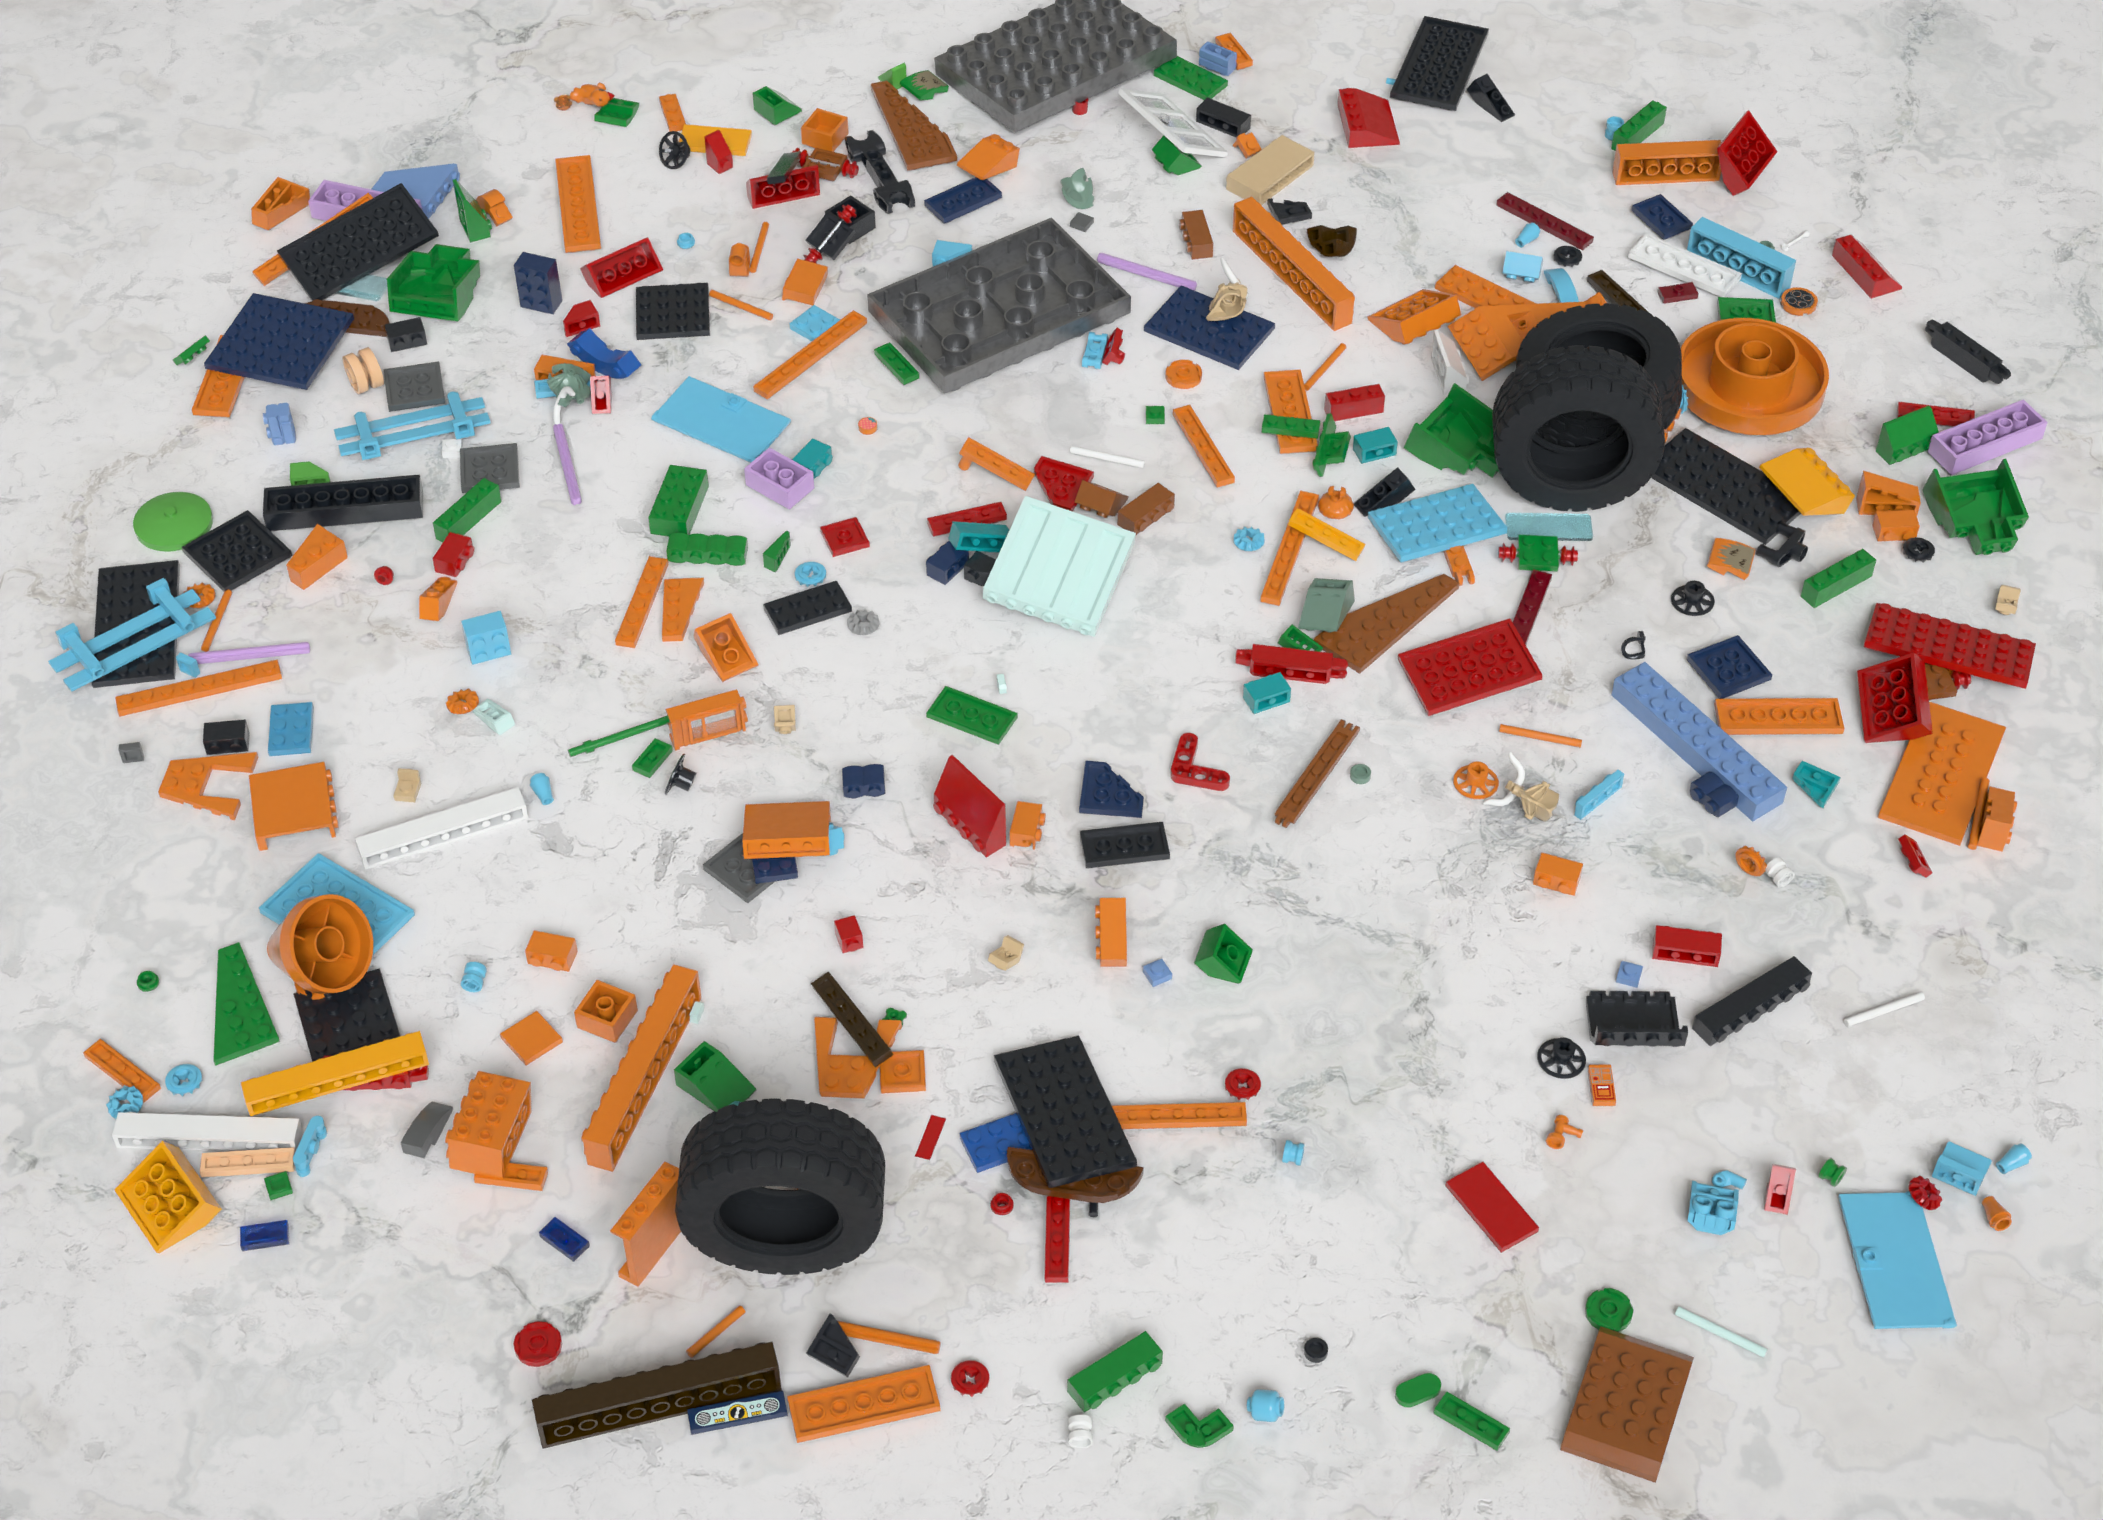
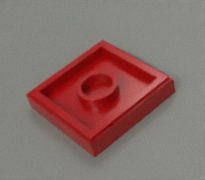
[820,517,870,557]

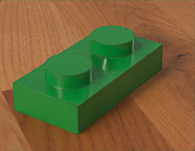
[173,335,210,366]
[632,738,673,778]

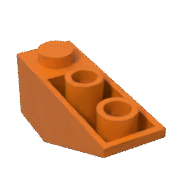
[534,355,596,380]
[419,577,457,621]

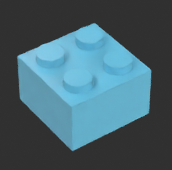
[461,611,512,665]

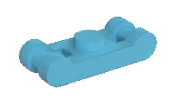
[1082,332,1108,369]
[293,1116,327,1177]

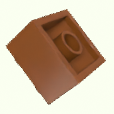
[1075,480,1129,518]

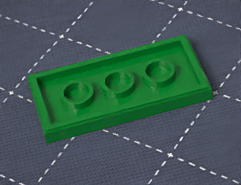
[926,686,1018,745]

